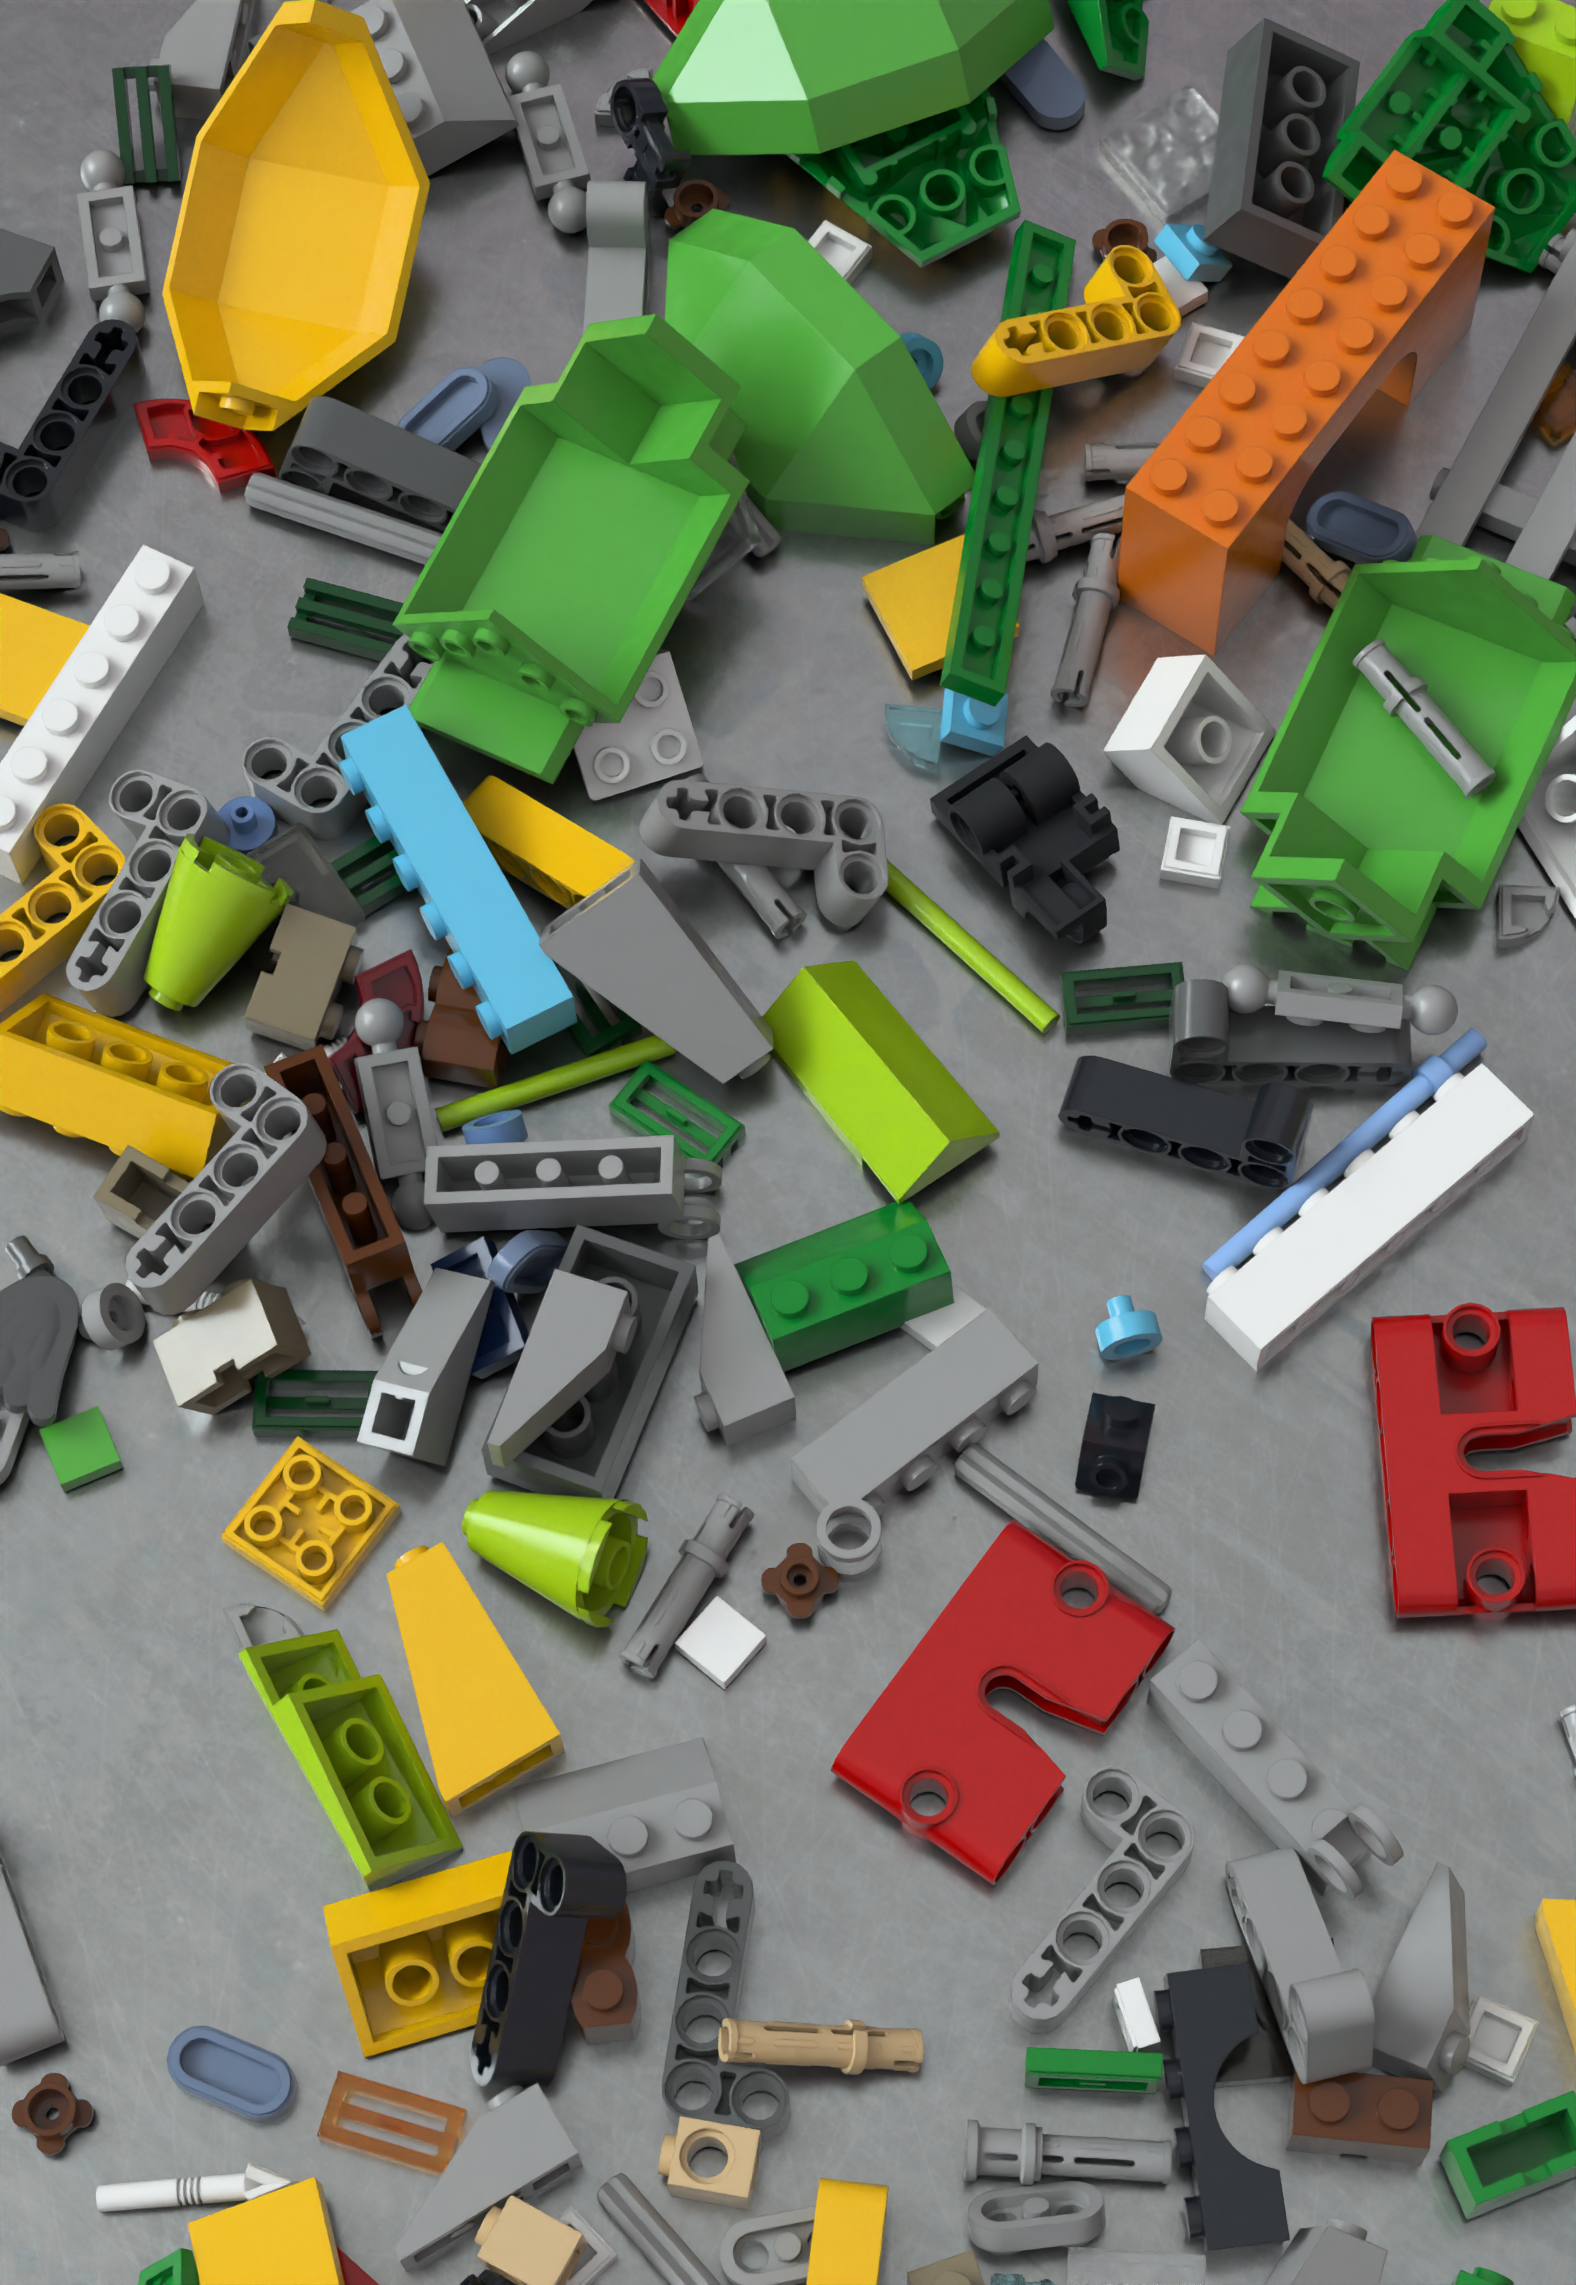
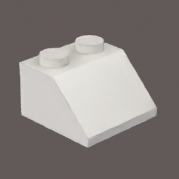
[1102,654,1277,825]

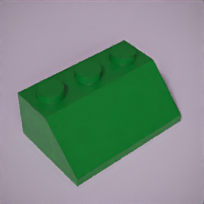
[734,1199,954,1372]

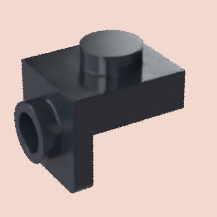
[1075,1393,1156,1500]

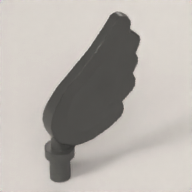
[0,1236,79,1427]

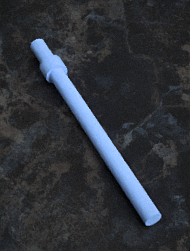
[1201,1028,1487,1280]

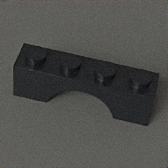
[1153,1963,1290,2252]

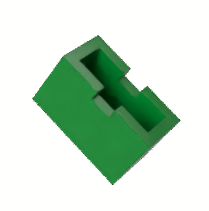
[1439,2090,1576,2220]

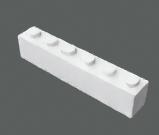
[0,544,204,885]
[1204,1063,1535,1371]

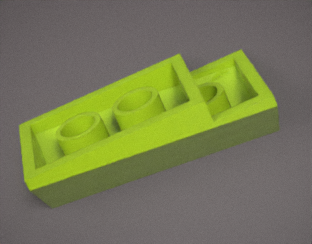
[762,960,1000,1204]
[238,1629,463,1892]

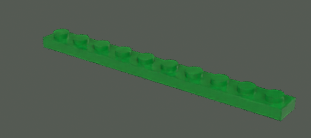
[940,220,1076,707]

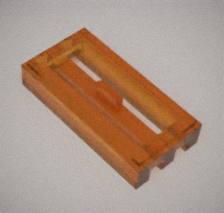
[317,2071,468,2176]

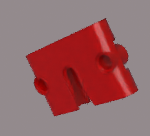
[1371,1303,1576,1622]
[831,1519,1176,1885]

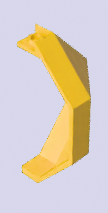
[162,0,430,431]

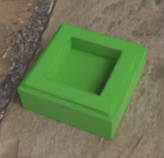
[39,1406,124,1492]

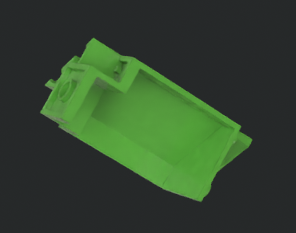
[392,314,750,784]
[1240,535,1576,971]

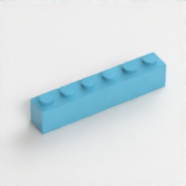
[338,705,577,1055]

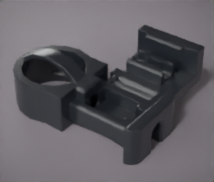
[610,78,691,216]

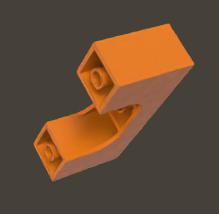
[1117,150,1495,657]

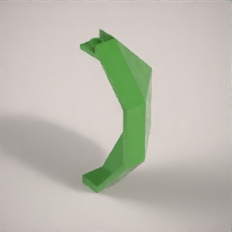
[652,0,1055,155]
[665,208,975,545]

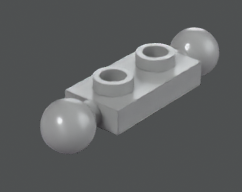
[505,51,591,233]
[76,149,149,333]
[1221,964,1458,1035]
[354,998,437,1230]

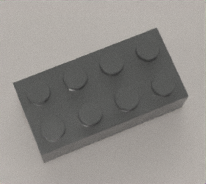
[1203,18,1360,279]
[481,1224,699,1499]

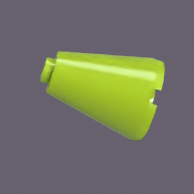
[143,833,294,1011]
[462,1490,648,1628]

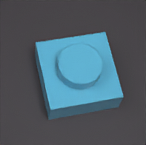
[1154,224,1233,282]
[940,688,1009,757]

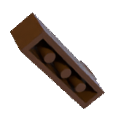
[264,1044,423,1339]

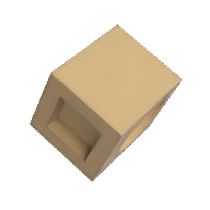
[658,2116,762,2210]
[475,2195,588,2285]

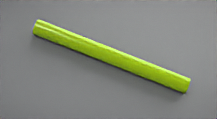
[886,859,1060,1034]
[435,1035,676,1132]

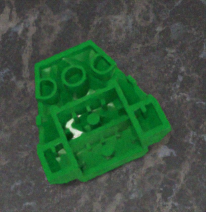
[1322,0,1576,273]
[786,88,1021,268]

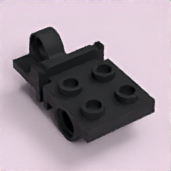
[930,735,1120,944]

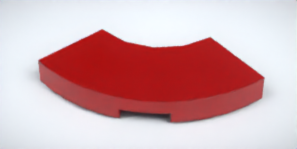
[133,399,276,493]

